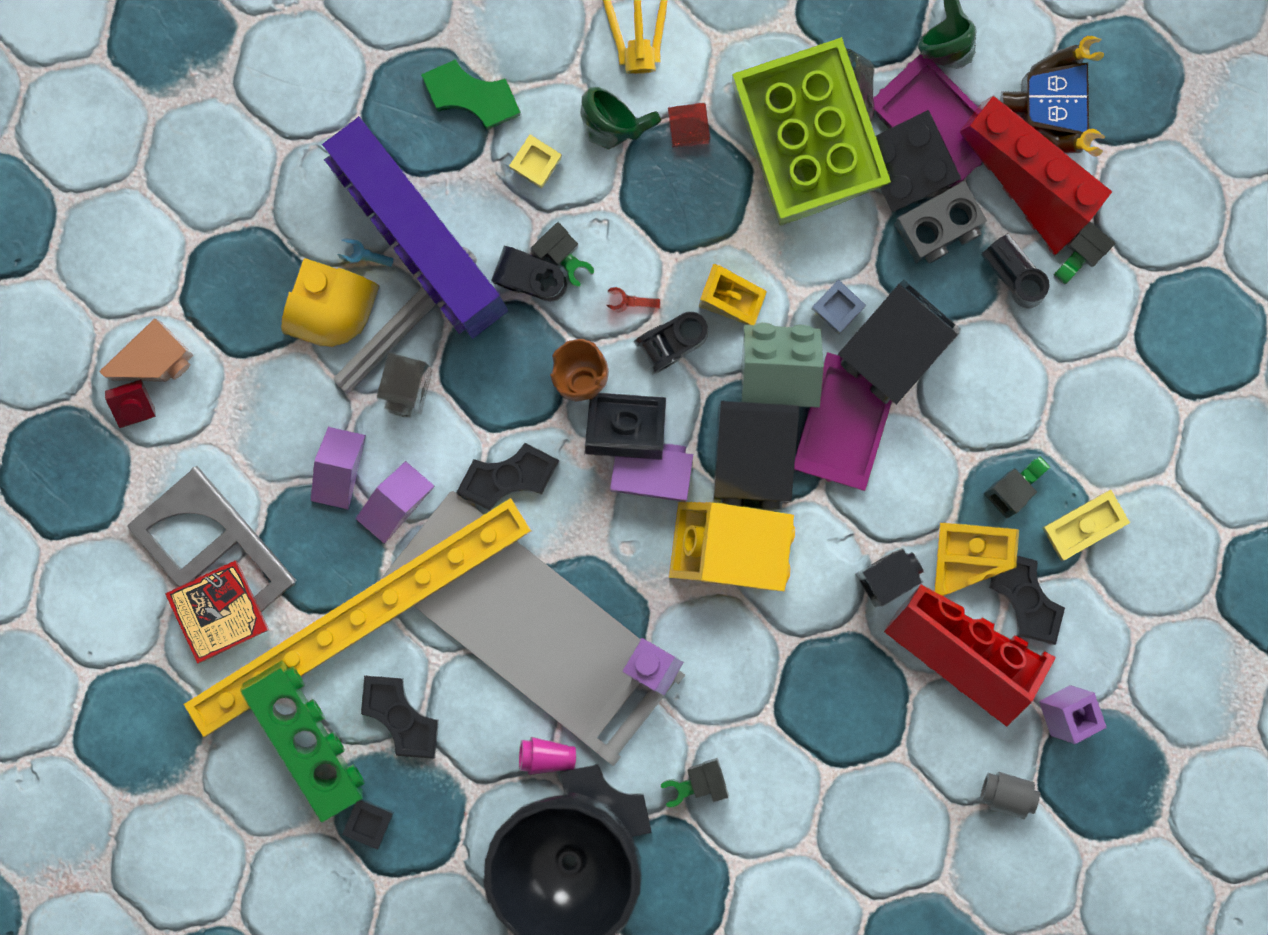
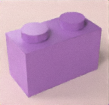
[610,444,693,502]

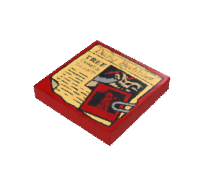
[165,560,269,664]

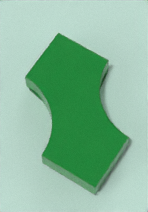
[421,59,521,130]

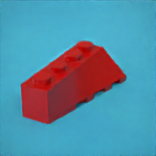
[959,95,1112,256]
[884,584,1056,727]

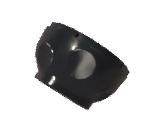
[483,793,642,935]

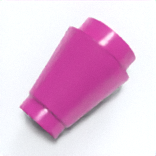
[519,737,576,775]

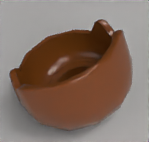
[550,338,609,402]

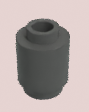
[980,772,1040,819]

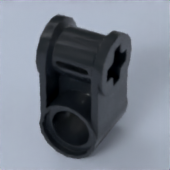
[491,246,567,302]
[634,311,708,375]

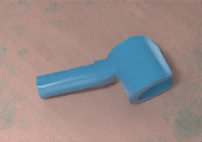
[337,238,394,267]

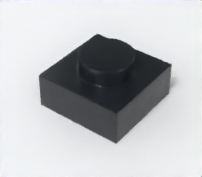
[342,799,394,850]

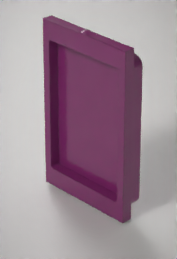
[868,53,982,189]
[794,352,892,491]

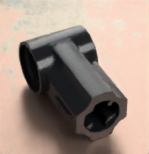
[981,233,1050,308]

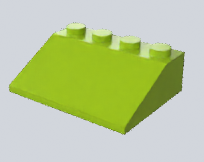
[732,37,891,226]

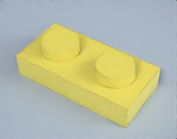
[1042,490,1130,561]

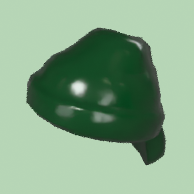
[918,0,977,69]
[580,87,661,149]

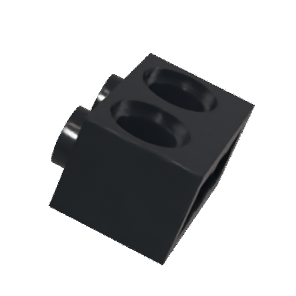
[855,549,924,607]

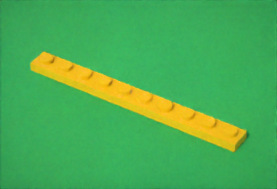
[183,498,532,737]

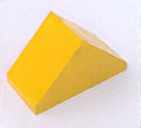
[699,264,767,325]

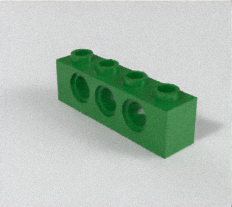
[240,660,365,823]

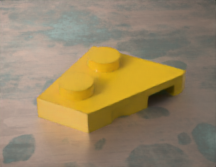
[935,522,1019,596]

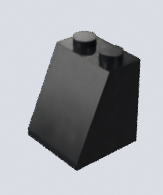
[838,279,961,405]
[713,401,799,510]

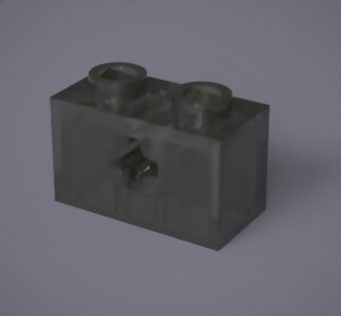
[376,352,433,418]

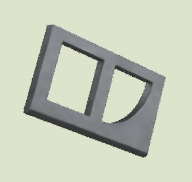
[127,466,297,612]

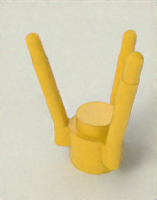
[603,0,668,74]

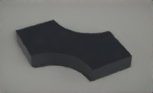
[456,443,559,511]
[989,555,1065,645]
[361,675,439,759]
[560,764,652,837]

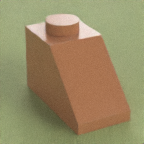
[99,318,194,382]

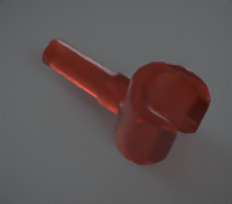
[606,287,660,312]

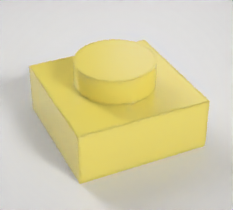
[509,135,562,189]

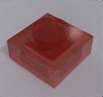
[668,103,711,147]

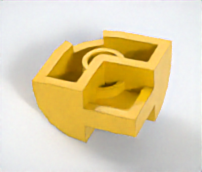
[281,258,380,347]

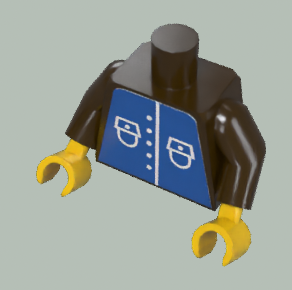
[1000,36,1105,157]

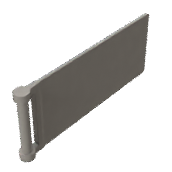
[382,491,685,766]

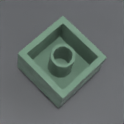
[741,322,824,407]

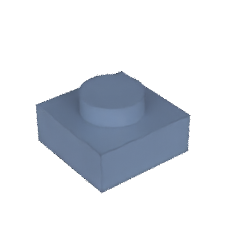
[811,279,866,334]

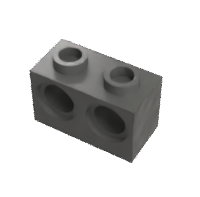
[894,181,987,264]

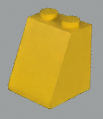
[669,502,795,592]

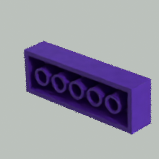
[322,116,508,339]

